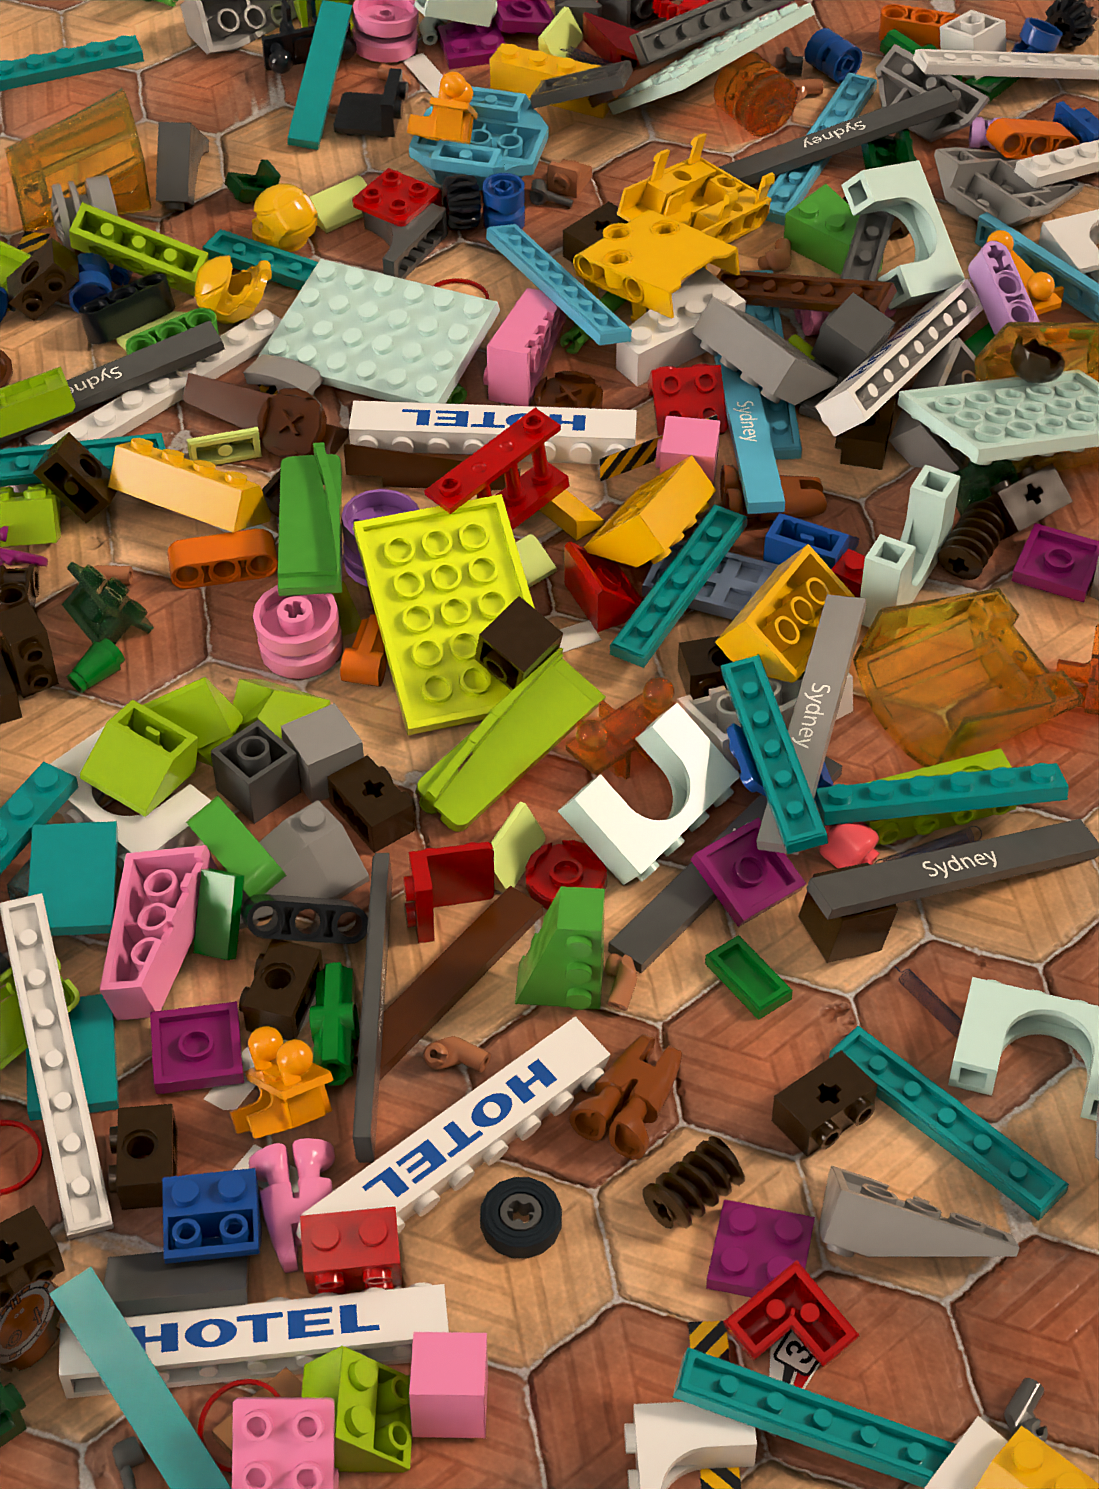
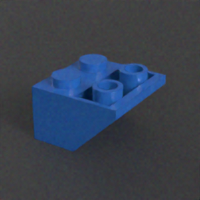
[763,513,859,569]
[162,1168,262,1264]

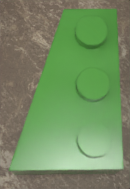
[784,184,883,275]
[515,886,605,1010]

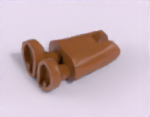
[720,465,827,521]
[569,1034,682,1160]

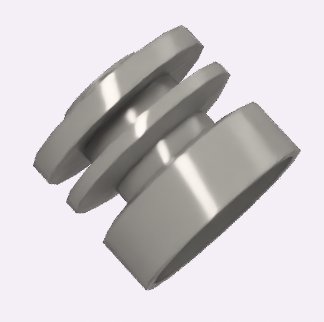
[50,175,118,252]

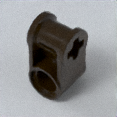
[0,564,39,613]

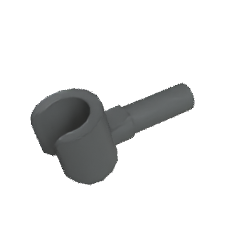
[783,47,803,75]
[530,179,574,208]
[112,1436,145,1489]

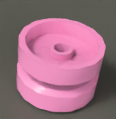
[352,0,419,62]
[253,585,343,679]

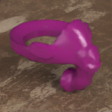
[0,526,48,567]

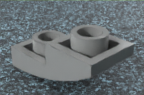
[243,355,324,395]

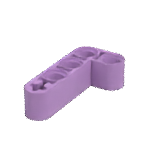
[968,241,1049,379]

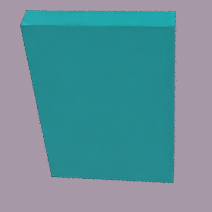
[28,821,118,936]
[26,994,119,1121]

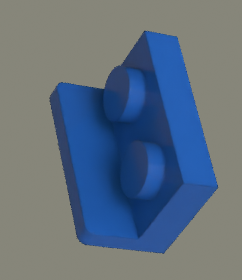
[1053,101,1099,145]

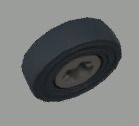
[480,1177,562,1258]

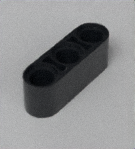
[79,273,175,344]
[241,894,368,944]

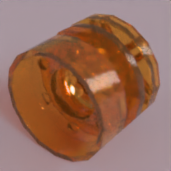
[714,52,798,137]

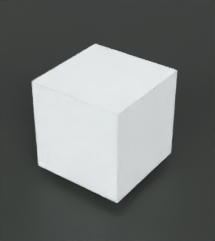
[940,10,1006,81]

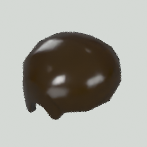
[1010,335,1065,384]

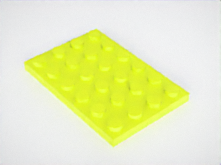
[353,494,535,735]

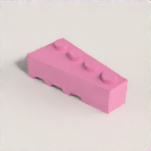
[483,288,566,406]
[99,845,218,1020]

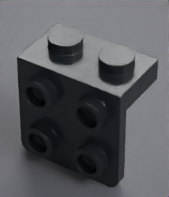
[333,68,408,138]

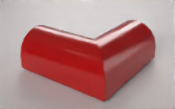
[723,1260,860,1368]

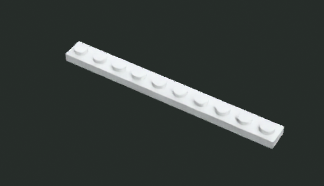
[4,309,282,492]

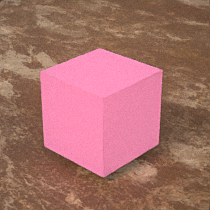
[655,416,720,497]
[409,1332,488,1438]

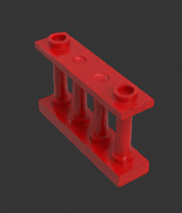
[424,407,570,530]

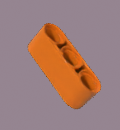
[878,4,961,50]
[986,118,1079,160]
[167,529,278,589]

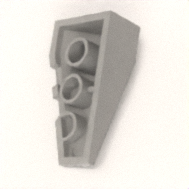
[180,0,297,54]
[226,800,370,930]

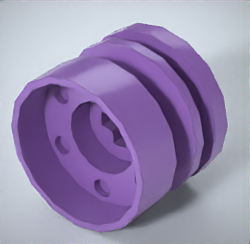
[341,489,419,587]

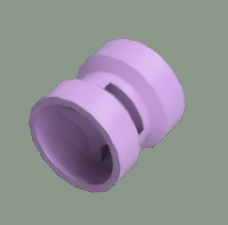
[969,117,999,150]

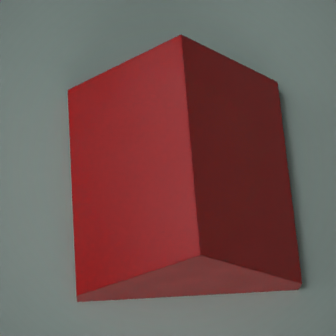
[564,541,643,632]

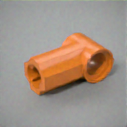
[340,614,387,687]

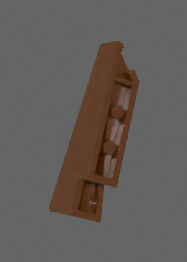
[183,373,349,455]
[344,444,521,490]

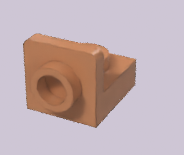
[548,159,592,198]

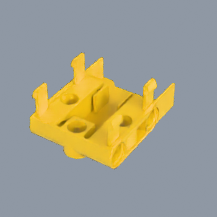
[617,133,775,243]
[573,210,740,323]

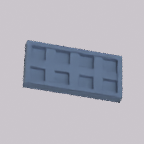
[642,540,779,620]

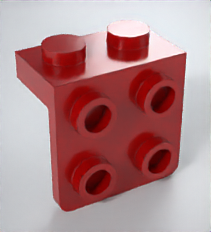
[352,168,442,227]
[647,363,728,437]
[403,842,494,944]
[300,1206,402,1295]

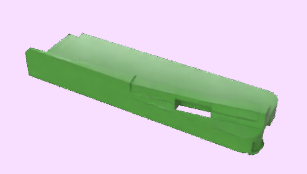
[278,442,342,596]

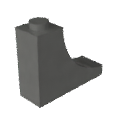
[156,122,209,211]
[362,203,448,279]

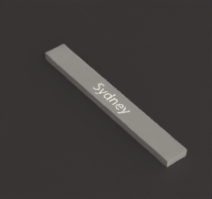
[756,594,866,855]

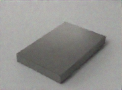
[530,60,633,109]
[104,1252,250,1317]

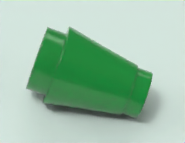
[67,638,125,693]

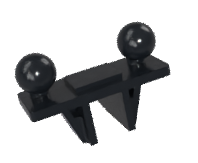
[262,0,357,74]

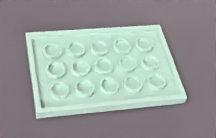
[608,2,815,115]
[257,259,500,404]
[897,369,1099,465]

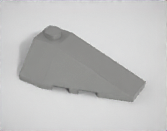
[818,1165,1020,1257]

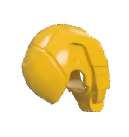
[252,183,318,252]
[194,255,272,324]

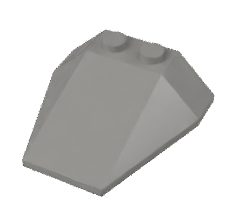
[934,147,1084,228]

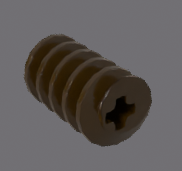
[937,501,1006,580]
[643,1136,745,1229]

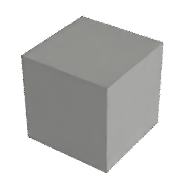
[281,703,364,803]

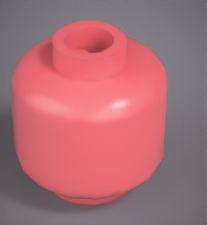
[819,822,880,869]

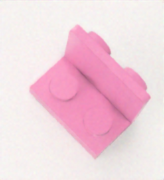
[232,1397,339,1489]

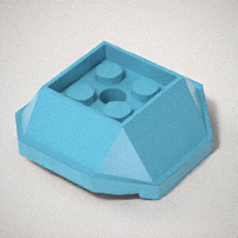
[409,86,549,191]

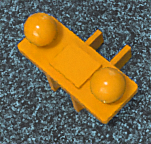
[407,71,478,144]
[975,230,1065,315]
[229,1026,333,1139]

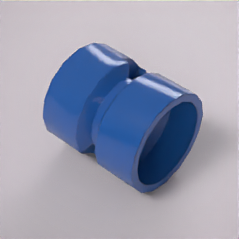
[1011,17,1062,53]
[804,28,863,83]
[483,173,525,230]
[68,253,113,313]

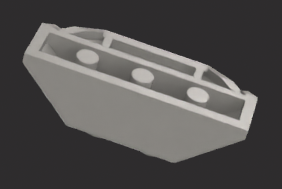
[875,44,990,143]

